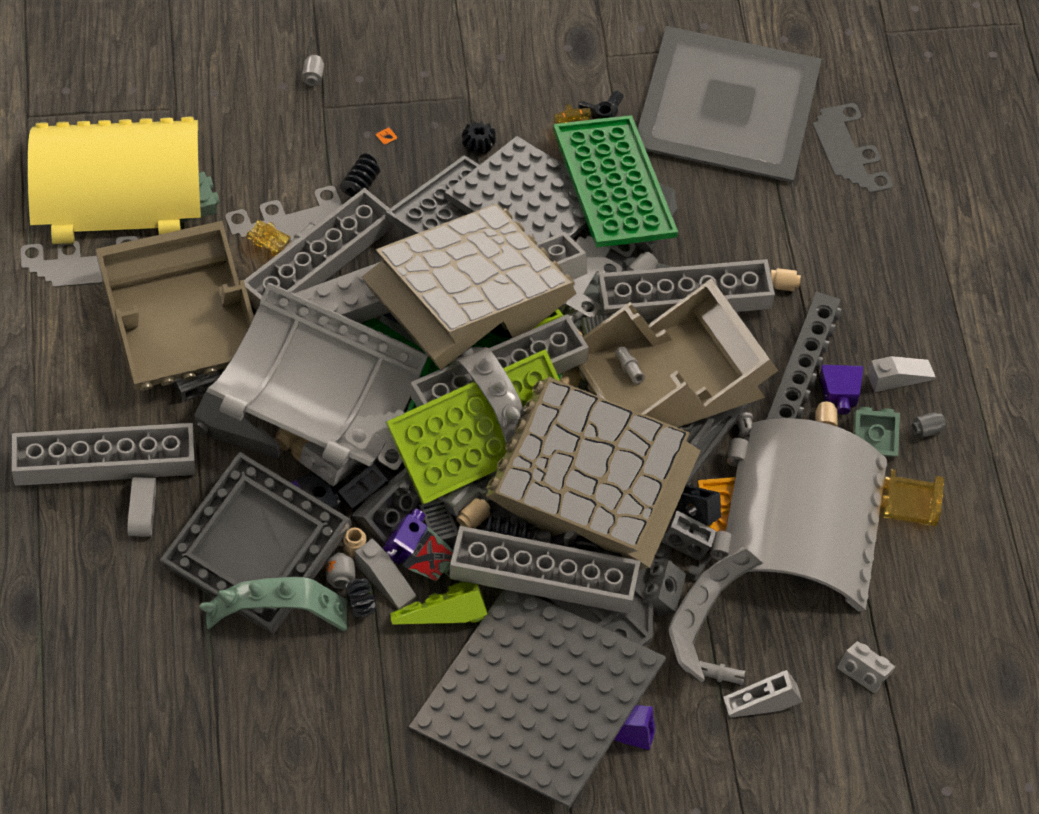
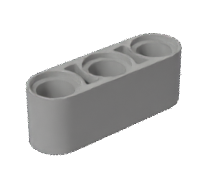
[128,477,156,537]

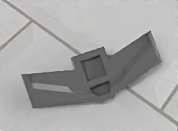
[443,470,498,516]

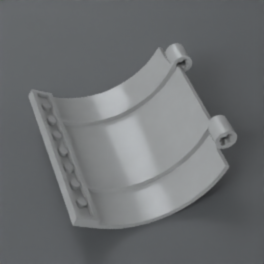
[207,283,429,468]
[710,418,887,612]

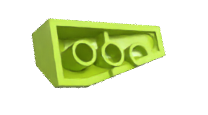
[390,581,487,624]

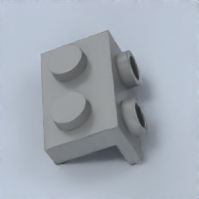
[838,641,895,693]

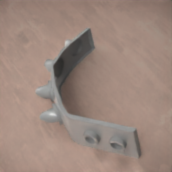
[449,347,525,445]
[669,547,763,682]

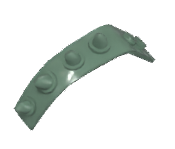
[199,577,347,631]

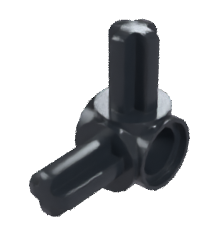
[577,90,624,120]

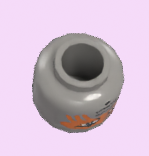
[326,553,355,589]

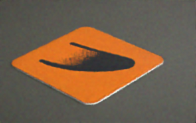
[376,128,397,145]

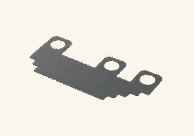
[813,103,893,192]

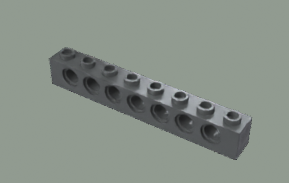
[766,291,842,420]

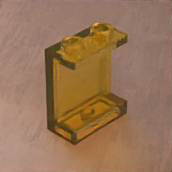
[881,469,944,526]

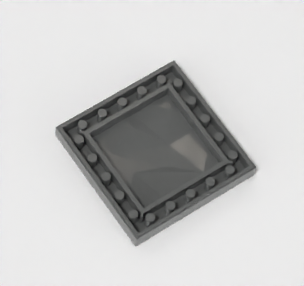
[160,452,352,635]

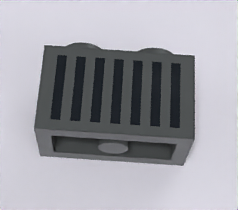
[419,499,458,548]

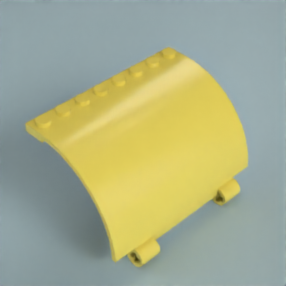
[28,117,201,244]

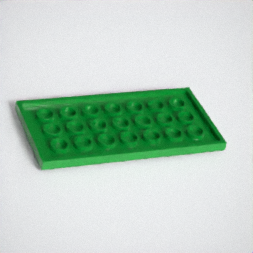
[553,115,678,248]

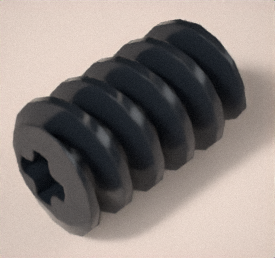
[340,153,381,197]
[486,512,537,540]

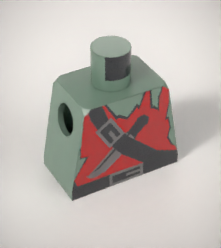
[403,526,453,581]

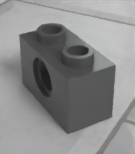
[642,560,686,616]

